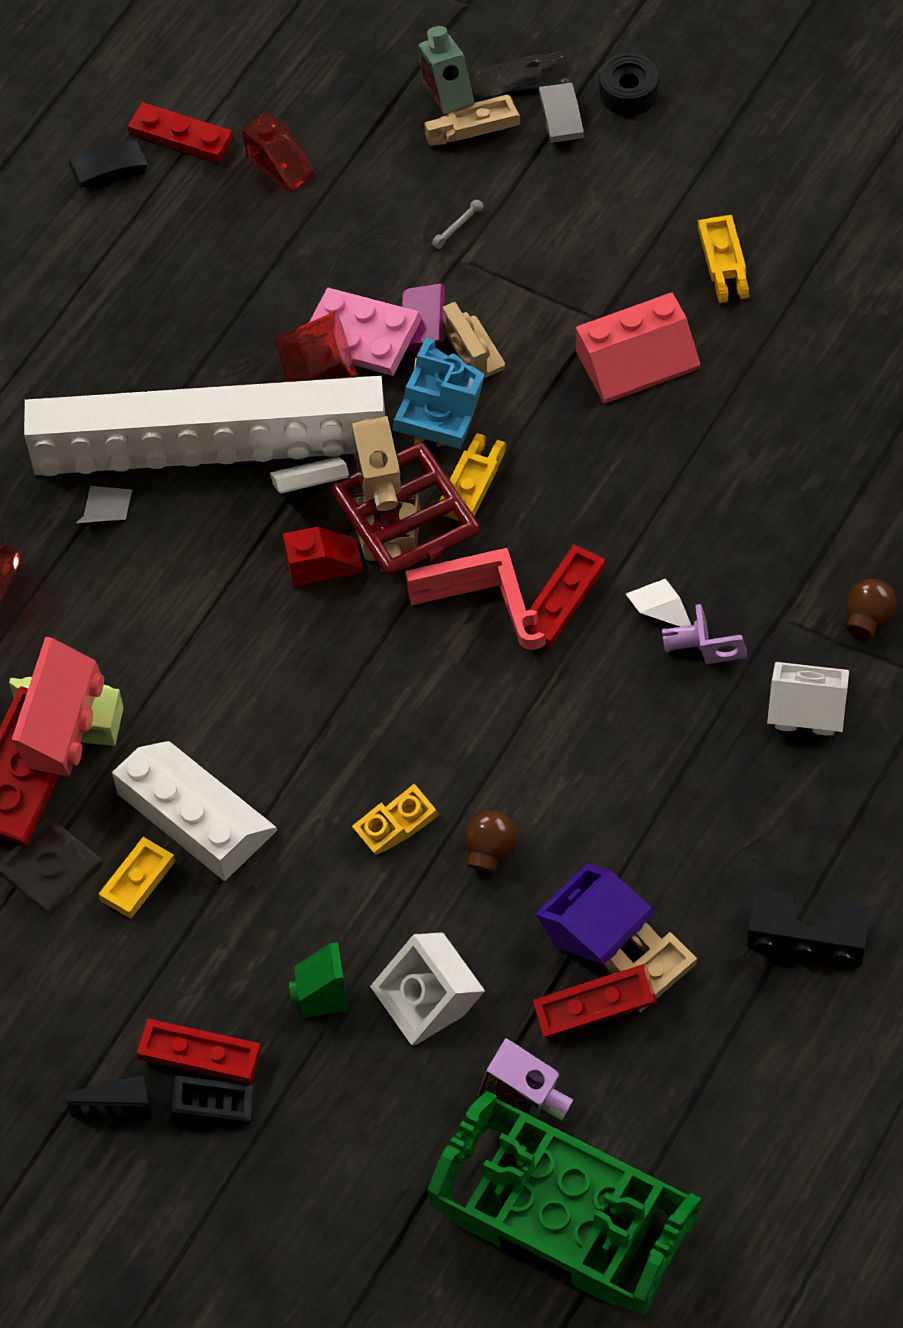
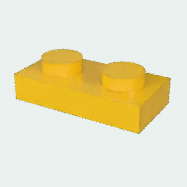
[98,837,175,919]

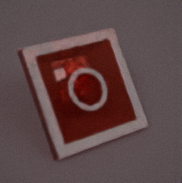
[274,311,357,382]

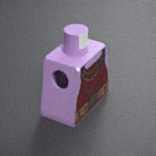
[478,1038,573,1121]

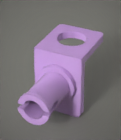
[662,604,747,664]

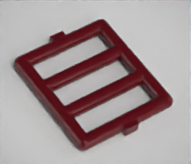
[331,443,480,575]

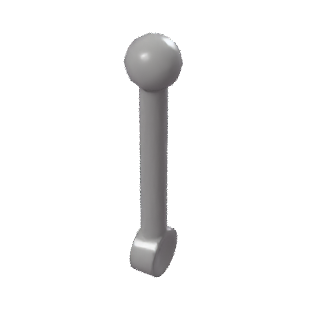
[432,200,483,250]

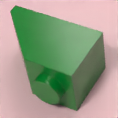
[289,942,348,1018]

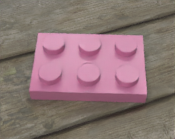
[298,288,422,376]

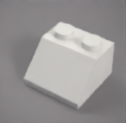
[767,662,849,735]
[370,933,485,1045]

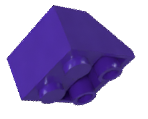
[536,864,655,965]

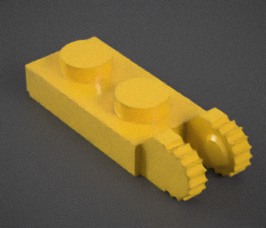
[698,215,749,303]
[439,433,506,521]

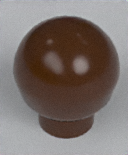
[846,579,898,640]
[465,810,517,874]

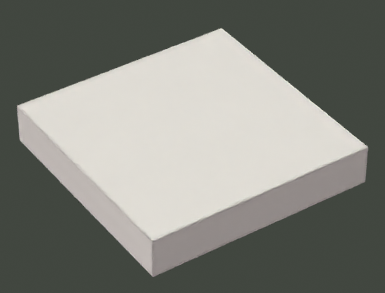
[270,456,349,493]

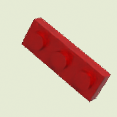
[128,102,233,163]
[524,544,606,648]
[533,964,657,1039]
[136,1019,262,1085]

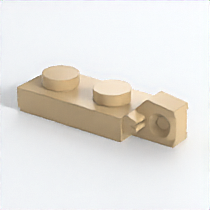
[424,95,520,146]

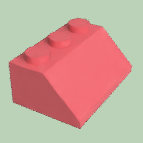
[576,292,701,404]
[12,637,104,777]

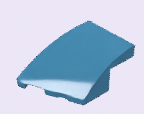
[392,337,485,449]

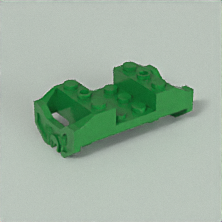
[427,1091,702,1316]

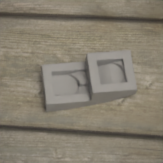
[539,82,584,143]

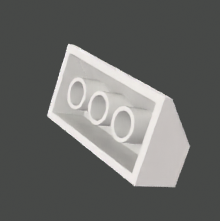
[112,741,277,881]

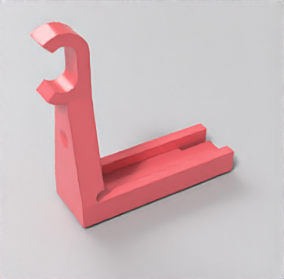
[405,548,546,650]

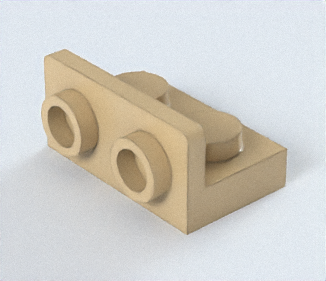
[443,302,505,378]

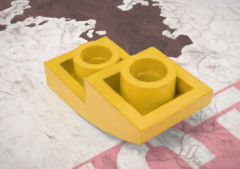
[352,784,440,855]

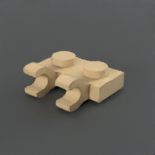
[604,922,697,1013]

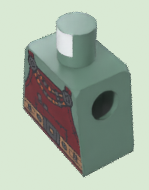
[418,26,475,114]

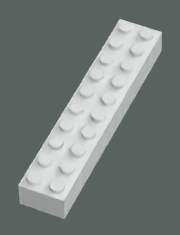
[24,376,386,476]

